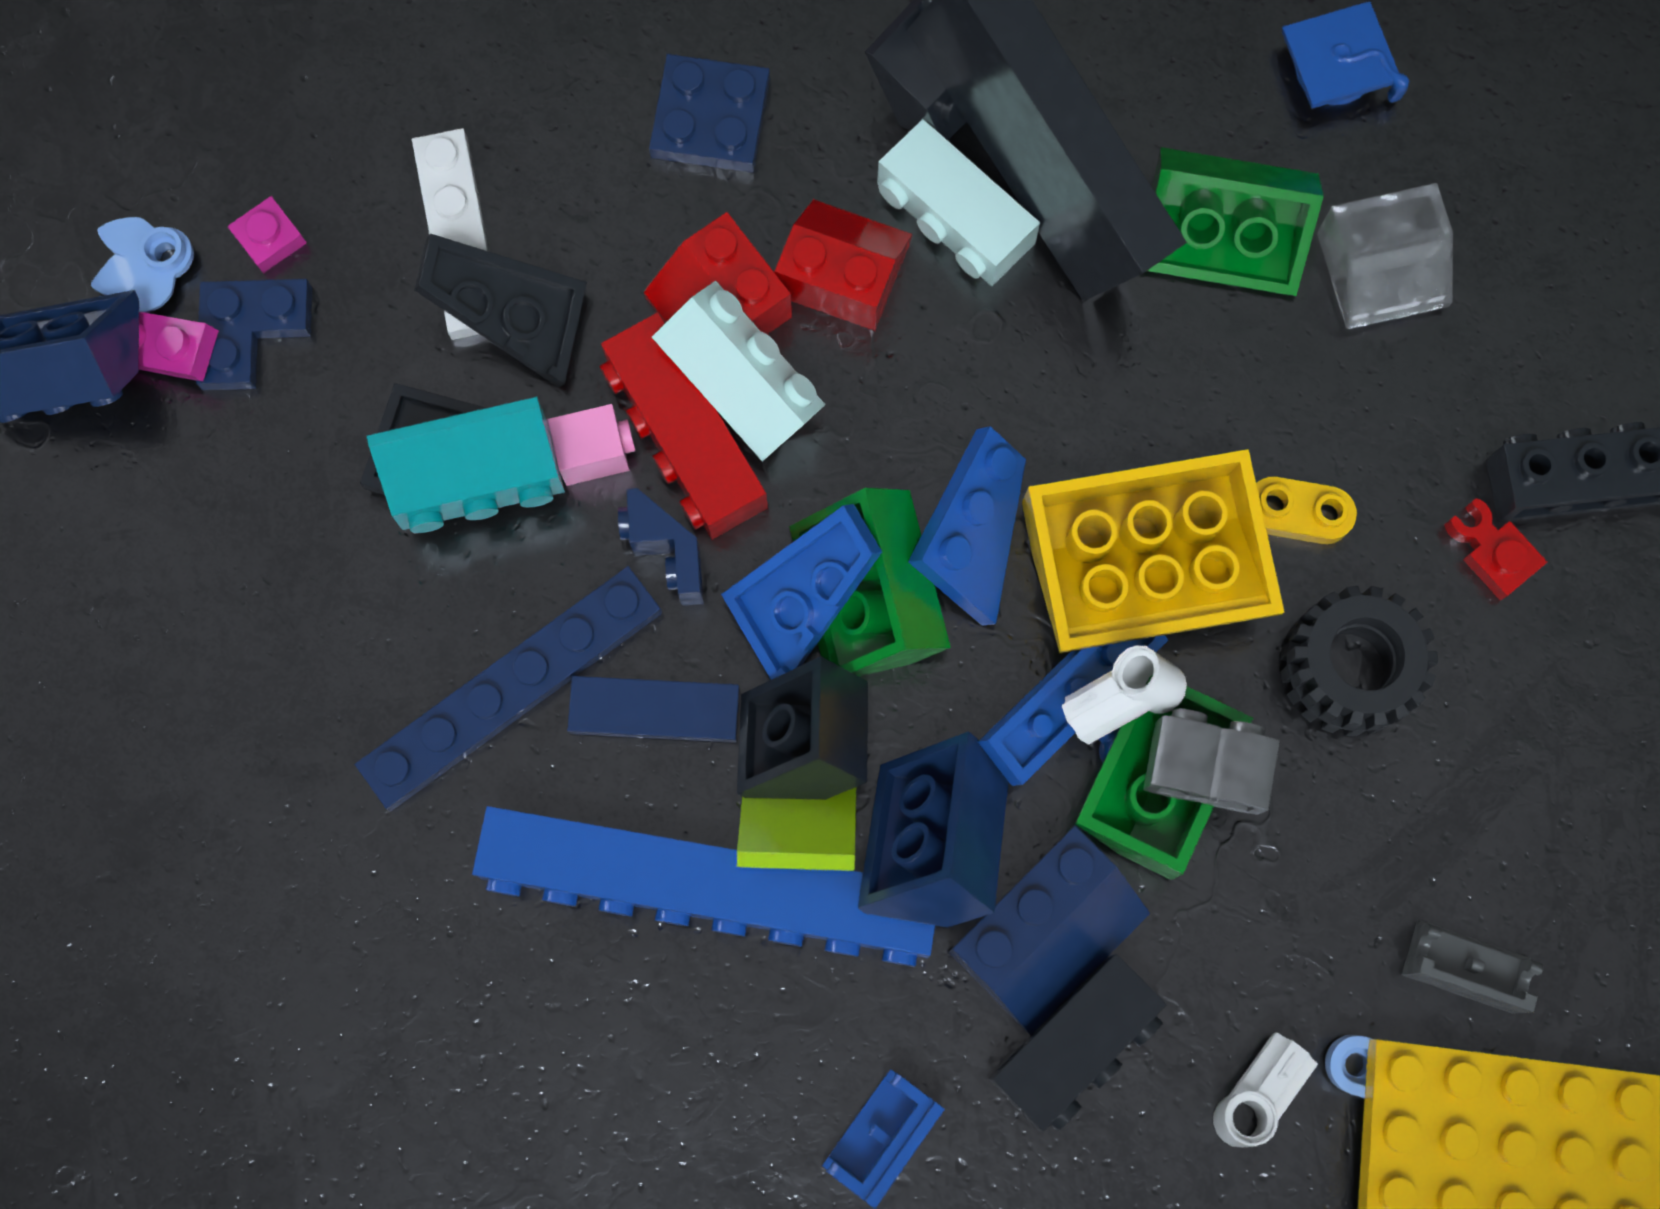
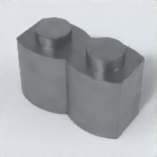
[1143,709,1280,815]

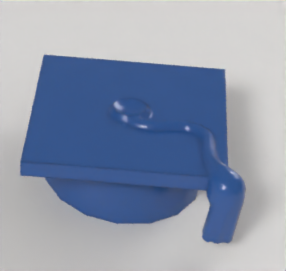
[1281,1,1409,108]

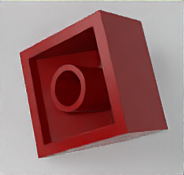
[774,199,912,331]
[644,212,792,334]

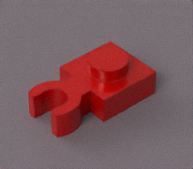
[1444,498,1547,601]

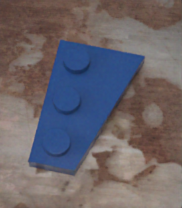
[721,504,882,680]

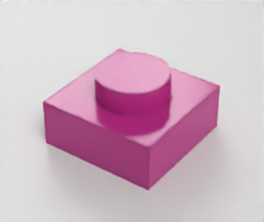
[227,196,306,273]

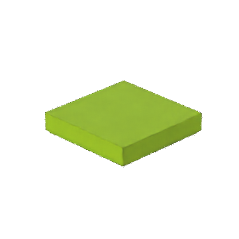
[737,787,856,871]

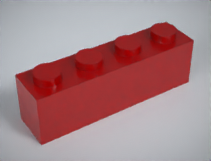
[599,312,768,540]

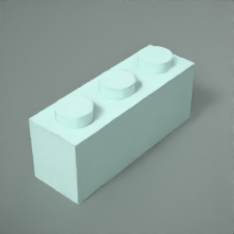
[878,119,1040,286]
[652,281,825,461]

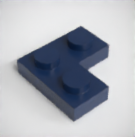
[196,279,312,390]

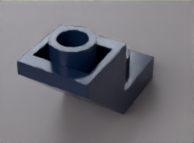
[618,488,704,606]

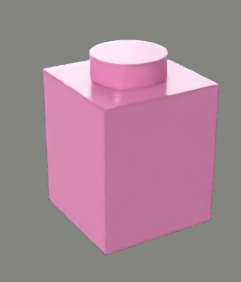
[547,404,635,486]

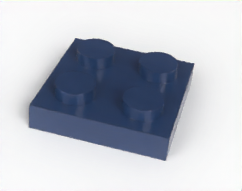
[649,54,770,173]

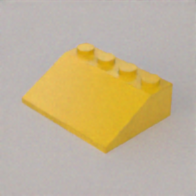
[1022,449,1285,653]

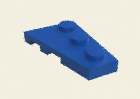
[908,426,1026,626]

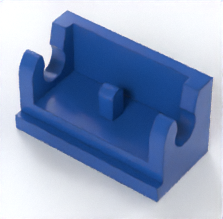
[822,1069,945,1209]

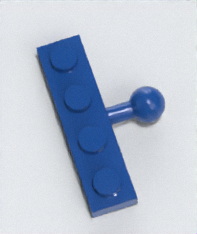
[978,635,1168,786]

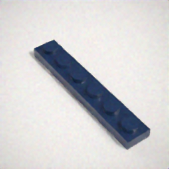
[354,566,663,812]

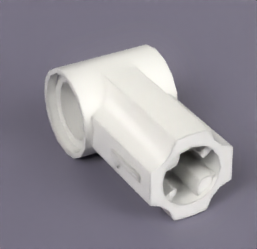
[1062,646,1187,744]
[1213,1032,1318,1147]

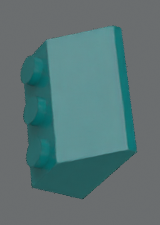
[367,397,565,533]

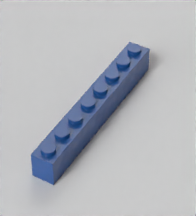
[472,806,935,967]

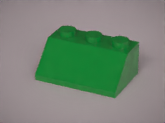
[1147,147,1324,296]
[789,488,951,677]
[1075,675,1254,880]

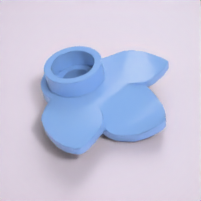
[91,217,194,313]

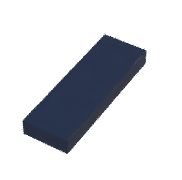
[567,676,740,743]

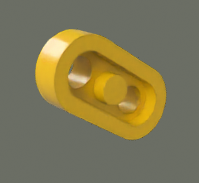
[1256,477,1357,544]

